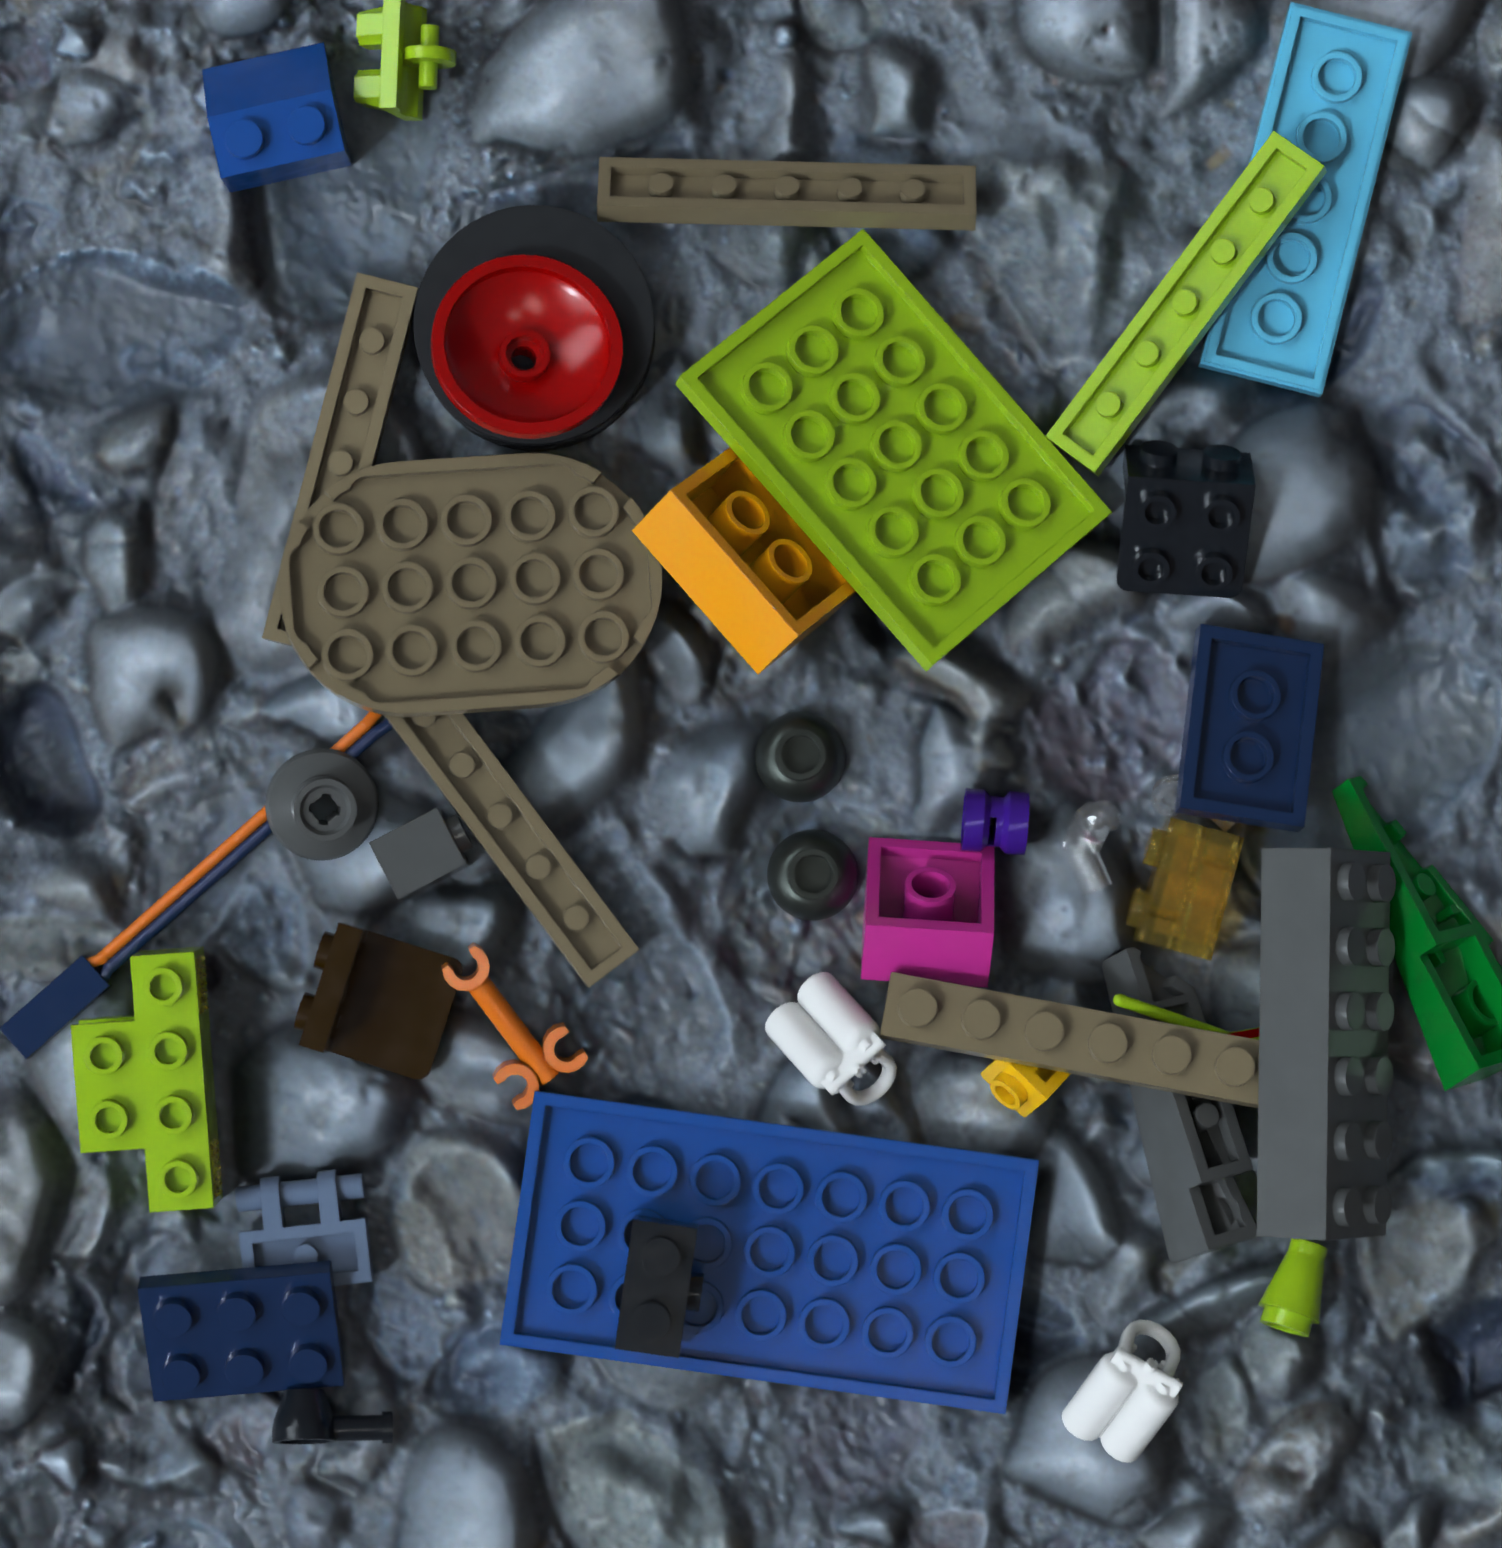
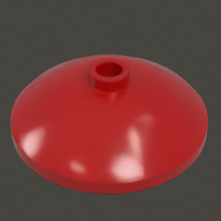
[431,254,623,439]

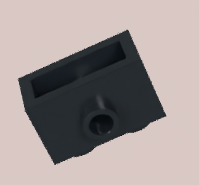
[615,1215,704,1358]

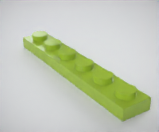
[1046,131,1327,477]

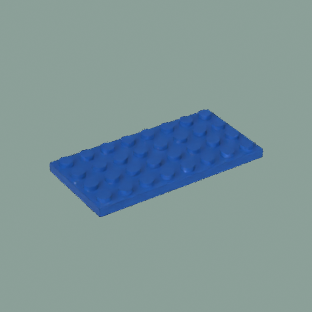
[499,1091,1039,1414]

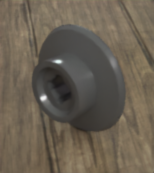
[265,748,379,861]

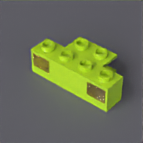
[70,946,223,1213]

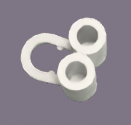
[765,972,897,1106]
[1062,1319,1183,1463]

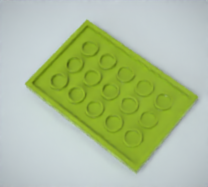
[675,229,1112,672]

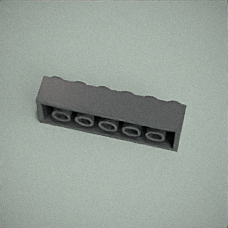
[1257,848,1396,1240]

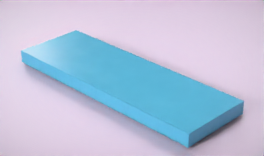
[1198,2,1413,397]

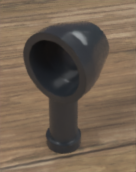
[272,1388,393,1445]

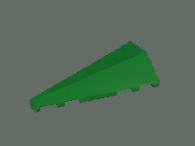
[1332,776,1502,1091]

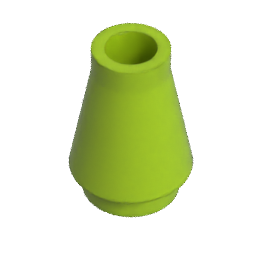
[1258,1238,1328,1337]

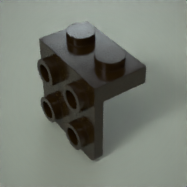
[294,922,463,1079]

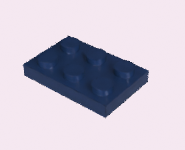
[1174,624,1324,832]
[137,1261,346,1402]

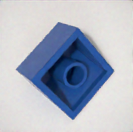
[202,42,352,193]

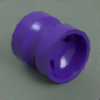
[961,788,1030,855]

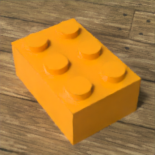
[632,447,856,675]

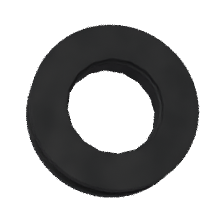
[413,205,655,451]

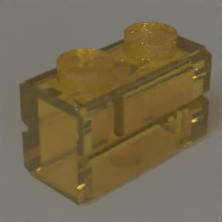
[1126,817,1244,961]

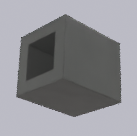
[369,807,474,901]

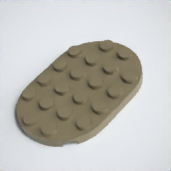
[279,453,662,717]

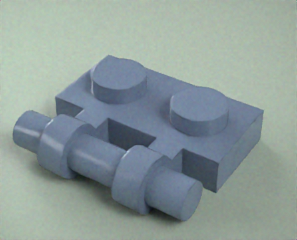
[235,1169,374,1286]

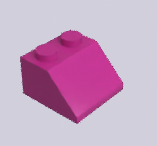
[861,837,995,988]

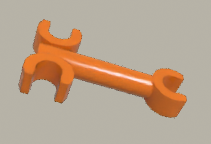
[441,942,589,1110]

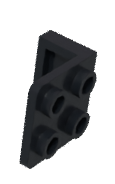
[1116,440,1256,598]

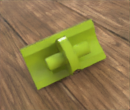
[353,0,457,121]

